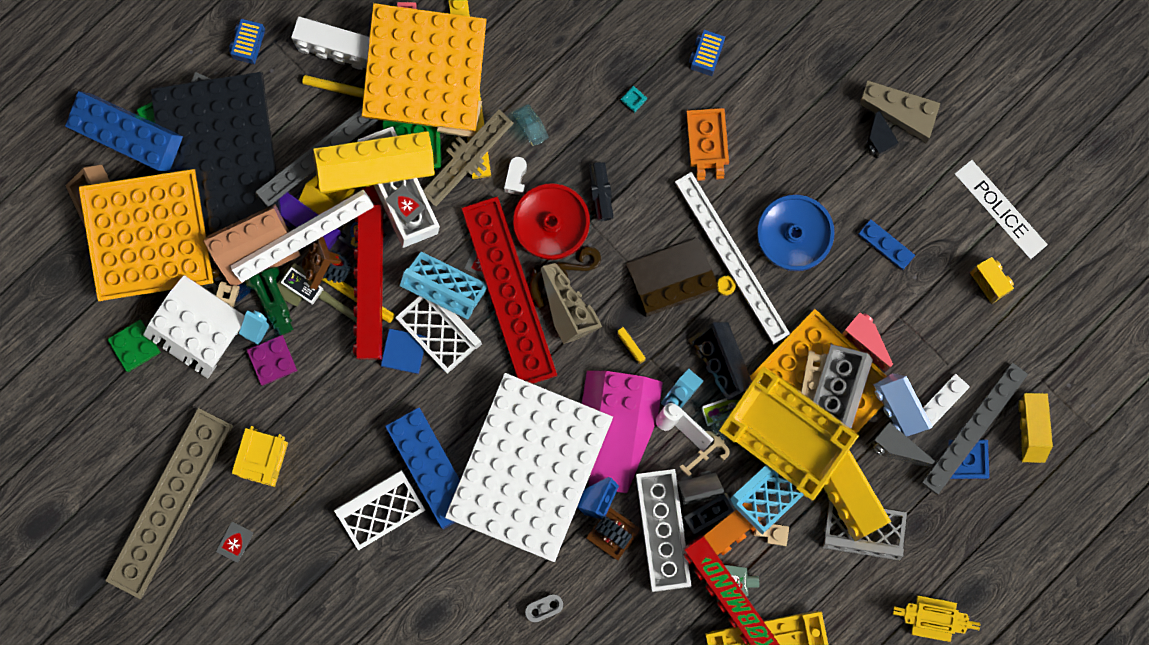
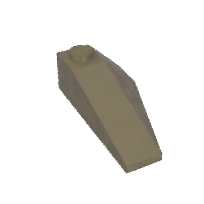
[541,263,602,344]

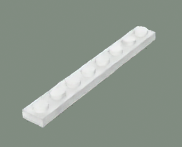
[231,190,374,282]

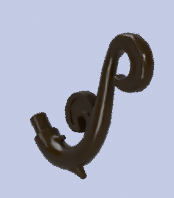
[529,246,601,308]

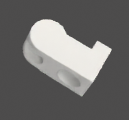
[504,157,527,196]

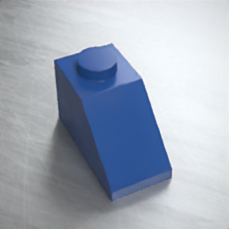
[577,477,619,519]

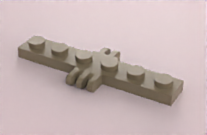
[423,109,514,206]

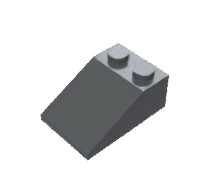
[870,423,935,468]
[677,470,724,506]

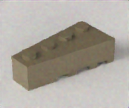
[859,81,940,143]

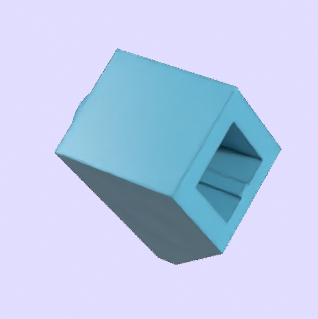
[239,310,270,345]
[661,369,703,408]

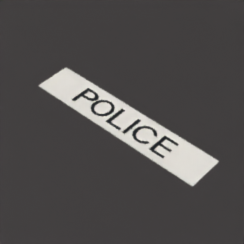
[955,160,1048,259]

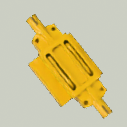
[893,596,980,642]

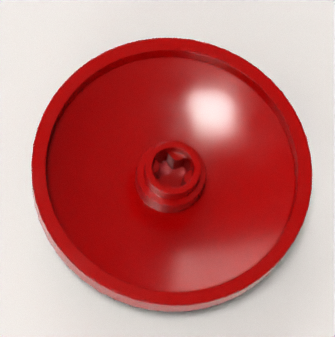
[513,184,590,260]

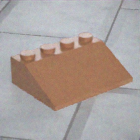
[204,204,301,286]

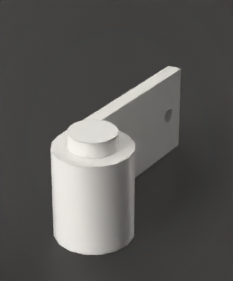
[655,403,714,451]

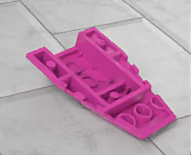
[582,371,663,493]

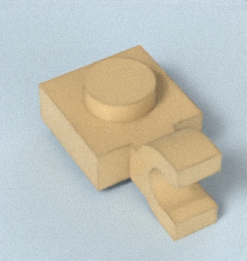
[753,524,789,546]

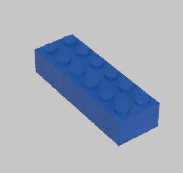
[65,91,183,172]
[385,407,460,529]

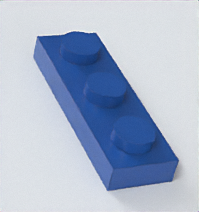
[858,220,915,271]

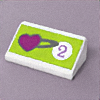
[701,399,740,426]

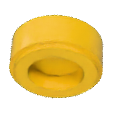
[717,276,736,296]

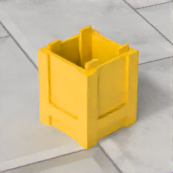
[232,426,288,487]

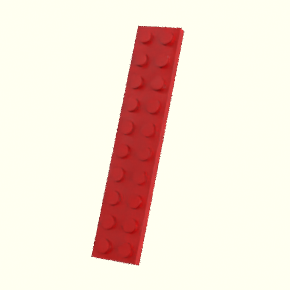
[462,196,557,384]

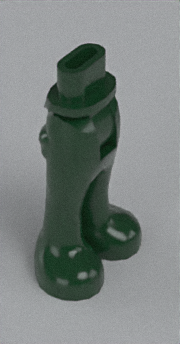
[244,267,294,336]

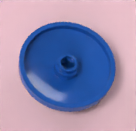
[757,195,834,271]

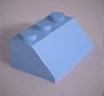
[874,373,932,437]

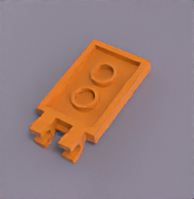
[687,108,729,181]

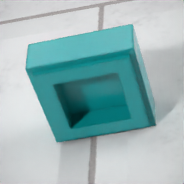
[621,86,647,113]

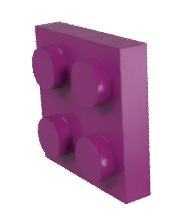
[247,335,298,386]

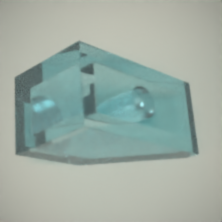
[512,104,549,147]

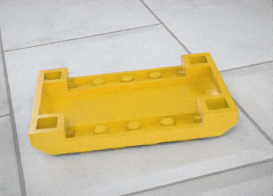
[719,367,859,500]

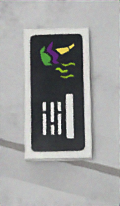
[281,267,323,305]

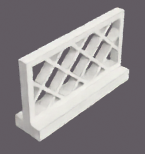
[396,296,482,374]
[334,470,425,550]

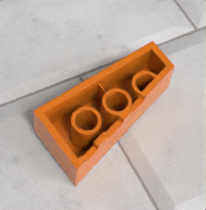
[704,503,764,556]

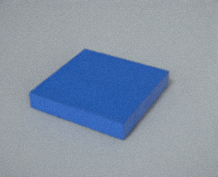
[381,329,427,374]
[948,440,989,479]

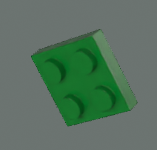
[108,319,161,372]

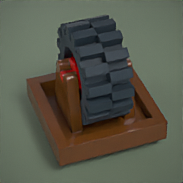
[302,237,352,290]
[586,507,640,561]

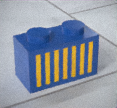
[229,19,265,65]
[689,30,725,76]

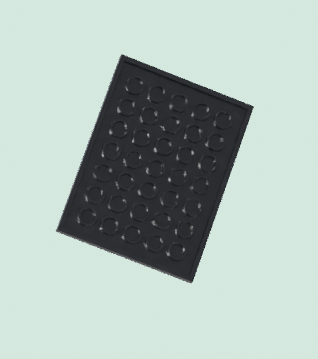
[151,72,282,235]

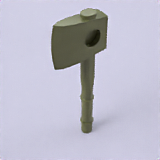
[277,263,357,323]

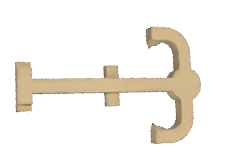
[680,431,730,477]

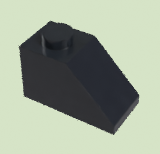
[867,111,899,158]

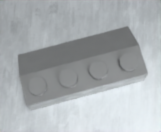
[813,344,873,428]

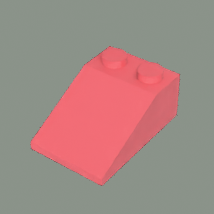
[842,313,893,372]

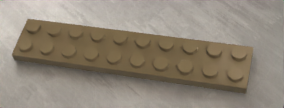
[106,408,233,599]

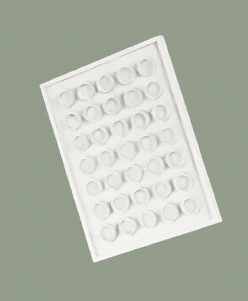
[445,373,613,562]

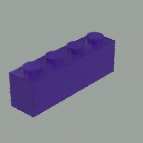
[280,192,342,250]

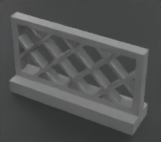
[823,501,907,561]

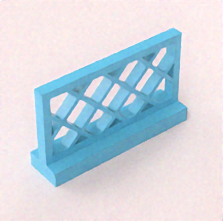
[400,252,488,319]
[730,465,804,534]

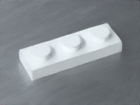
[923,374,970,429]

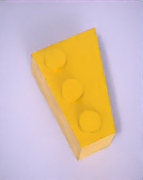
[1018,393,1053,463]

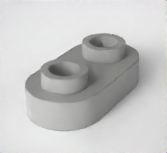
[525,595,563,622]

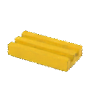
[617,327,646,364]

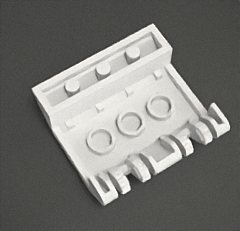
[143,275,245,379]

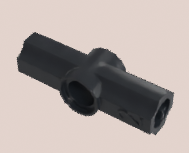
[589,162,614,221]

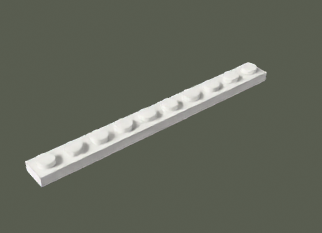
[675,172,790,344]

